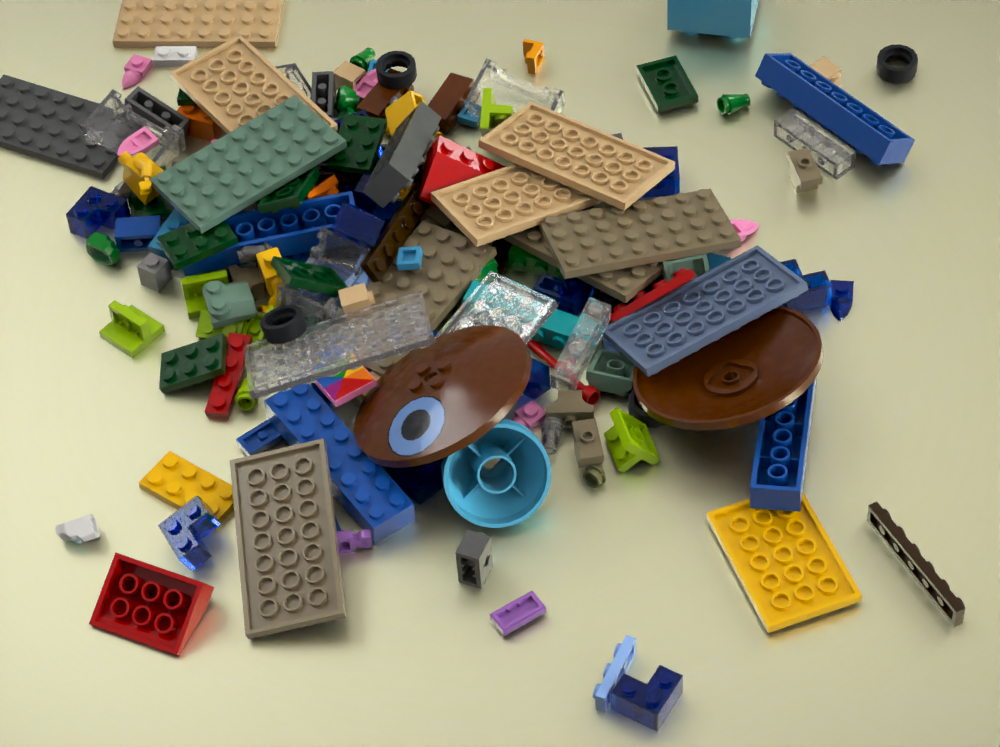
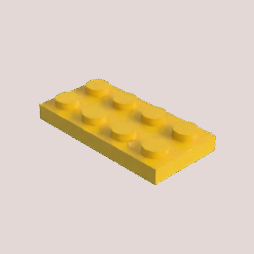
[139,451,234,530]

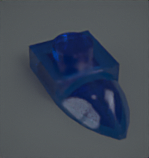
[829,280,854,321]

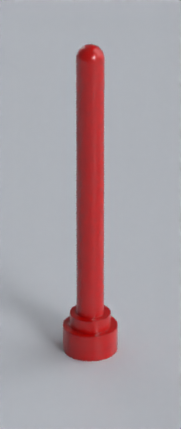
[522,336,601,405]

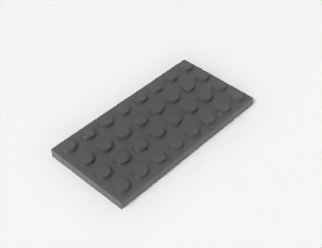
[0,75,142,180]

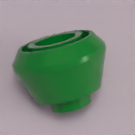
[335,85,360,113]

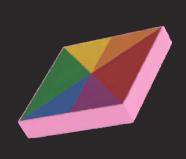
[312,355,377,407]

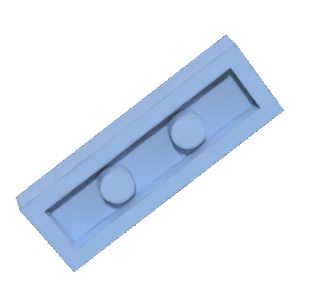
[593,635,636,713]

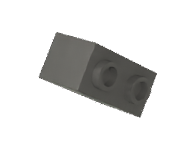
[455,530,493,589]

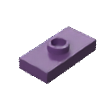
[490,591,547,636]

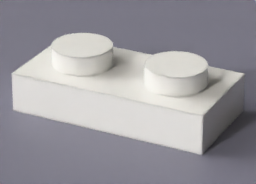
[153,46,198,67]

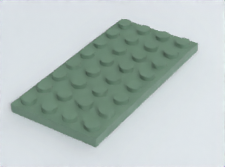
[150,95,347,234]

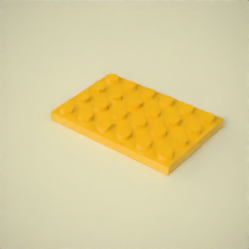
[706,493,862,633]

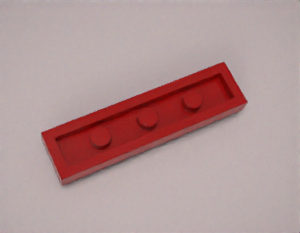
[609,267,697,322]
[205,332,253,419]

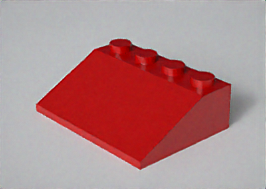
[419,135,506,207]
[89,552,214,656]

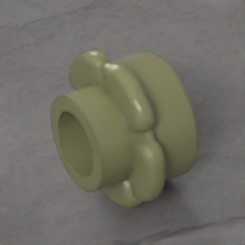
[583,465,606,488]

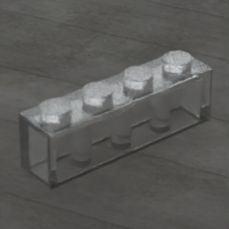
[774,108,856,180]
[550,297,611,390]

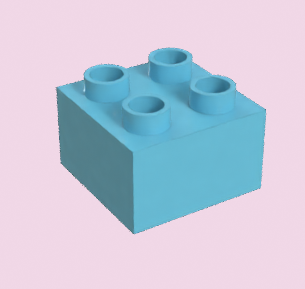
[667,0,759,40]

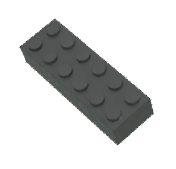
[362,101,442,208]

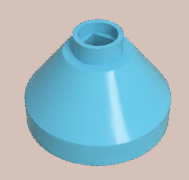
[441,419,551,528]

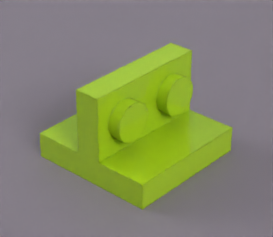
[480,88,514,137]
[181,270,229,319]
[99,300,165,359]
[604,407,660,473]

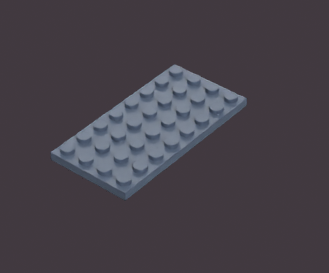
[601,245,808,377]

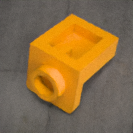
[523,39,545,75]

